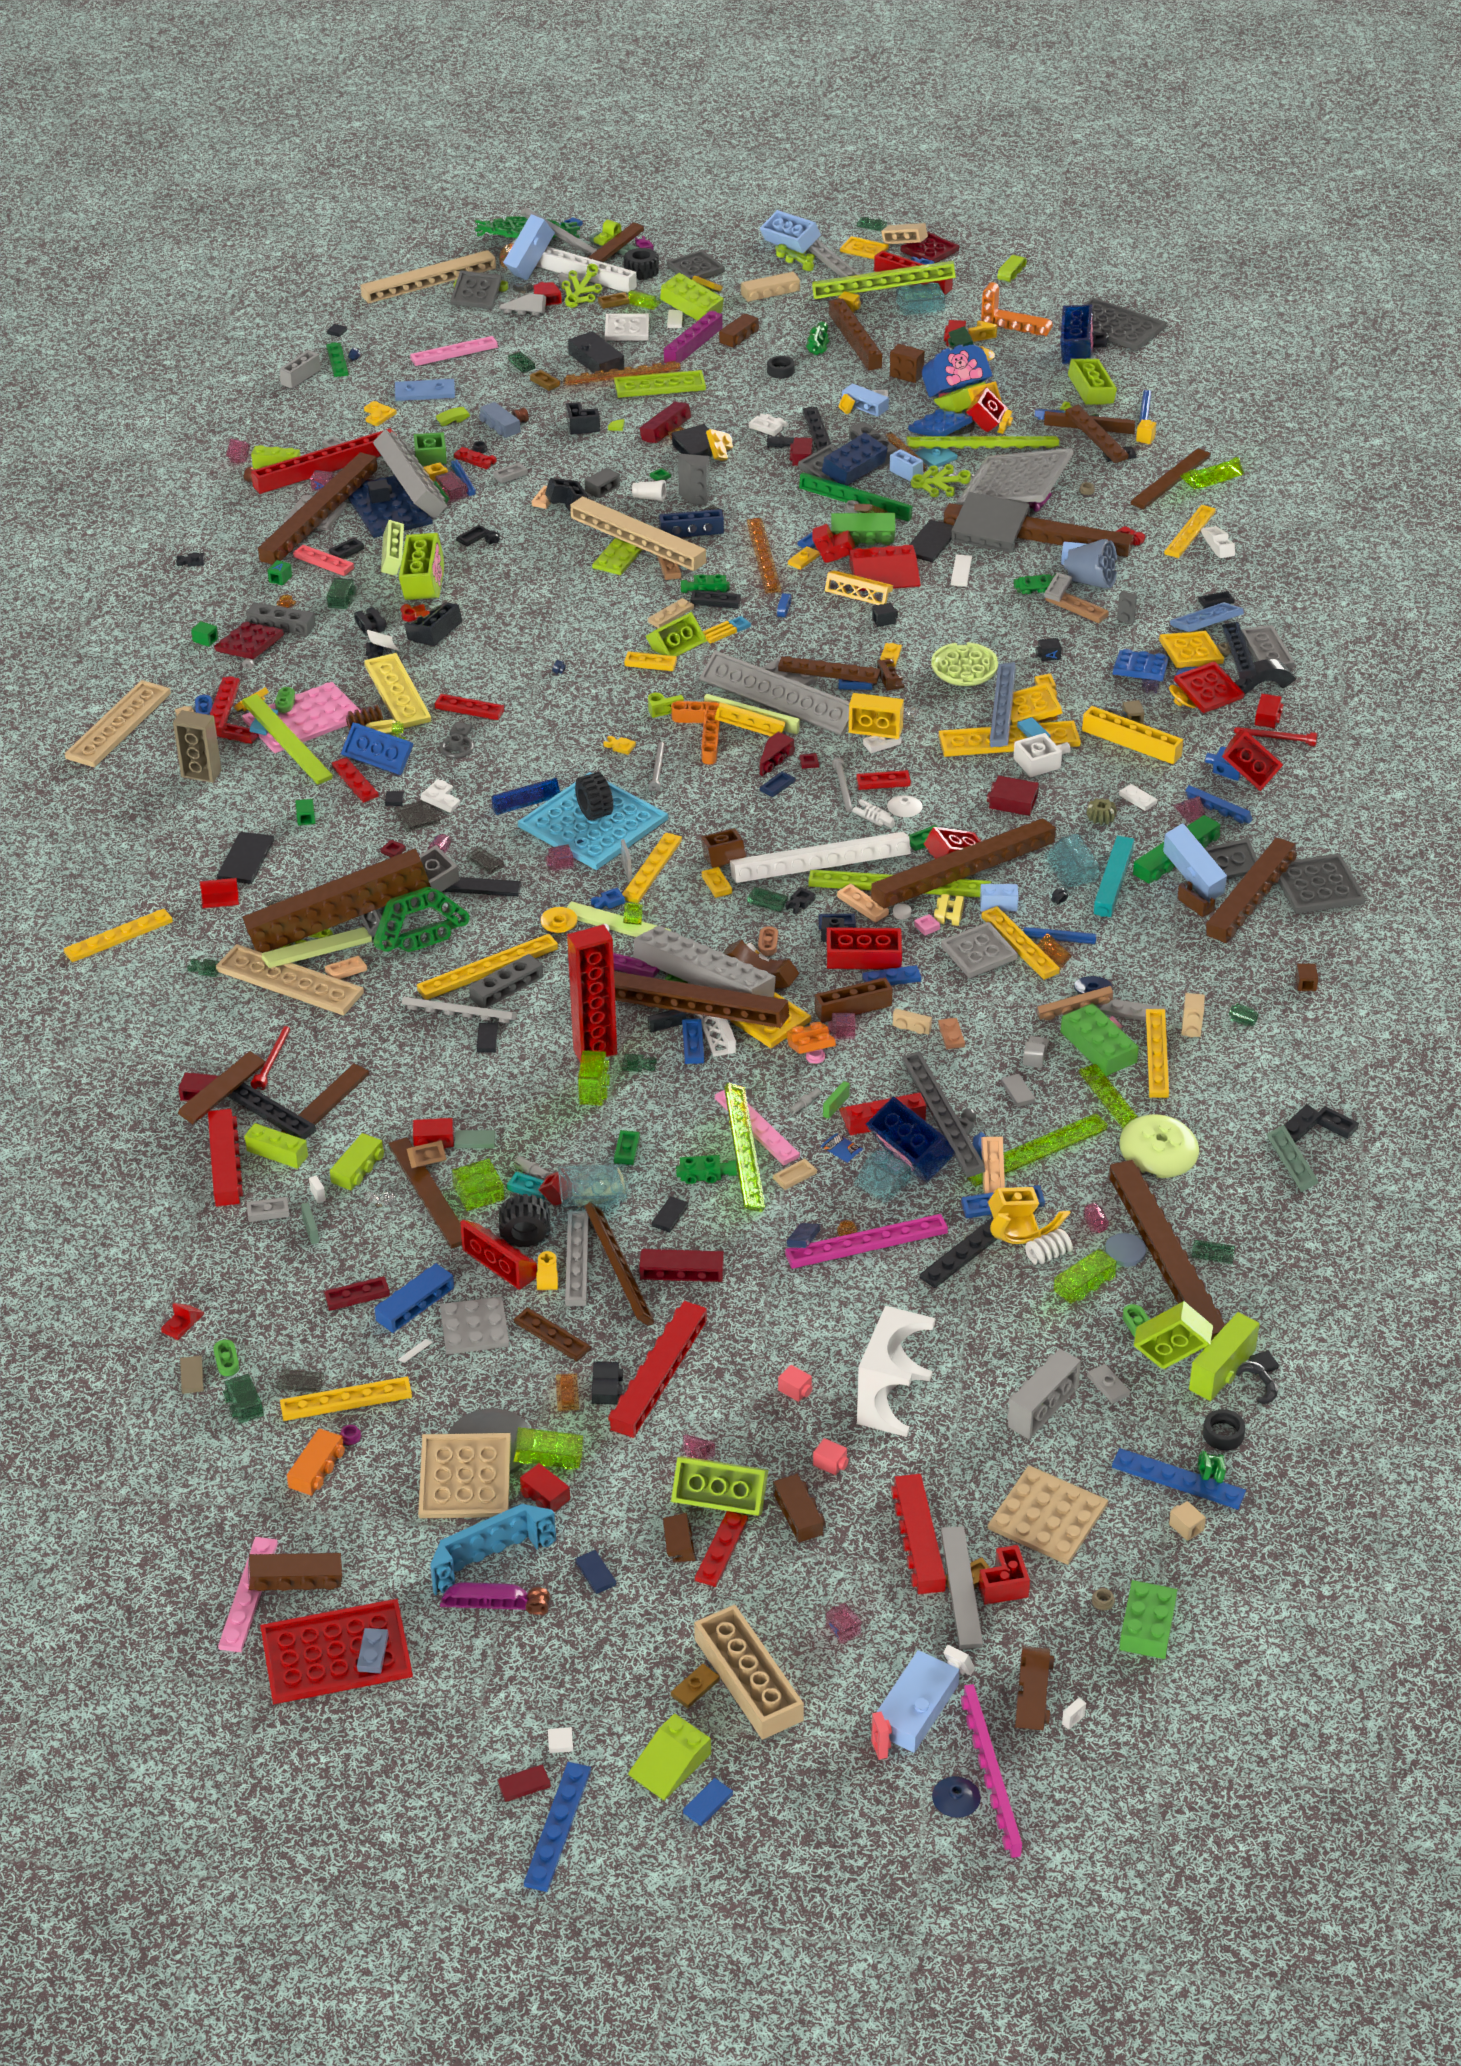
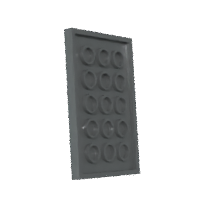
[1062,297,1167,351]

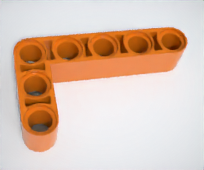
[981,282,1053,336]
[671,701,720,765]

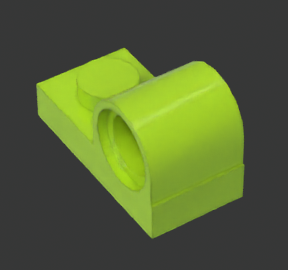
[594,219,622,246]
[648,693,684,718]

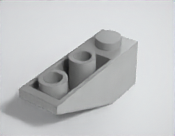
[500,294,546,316]

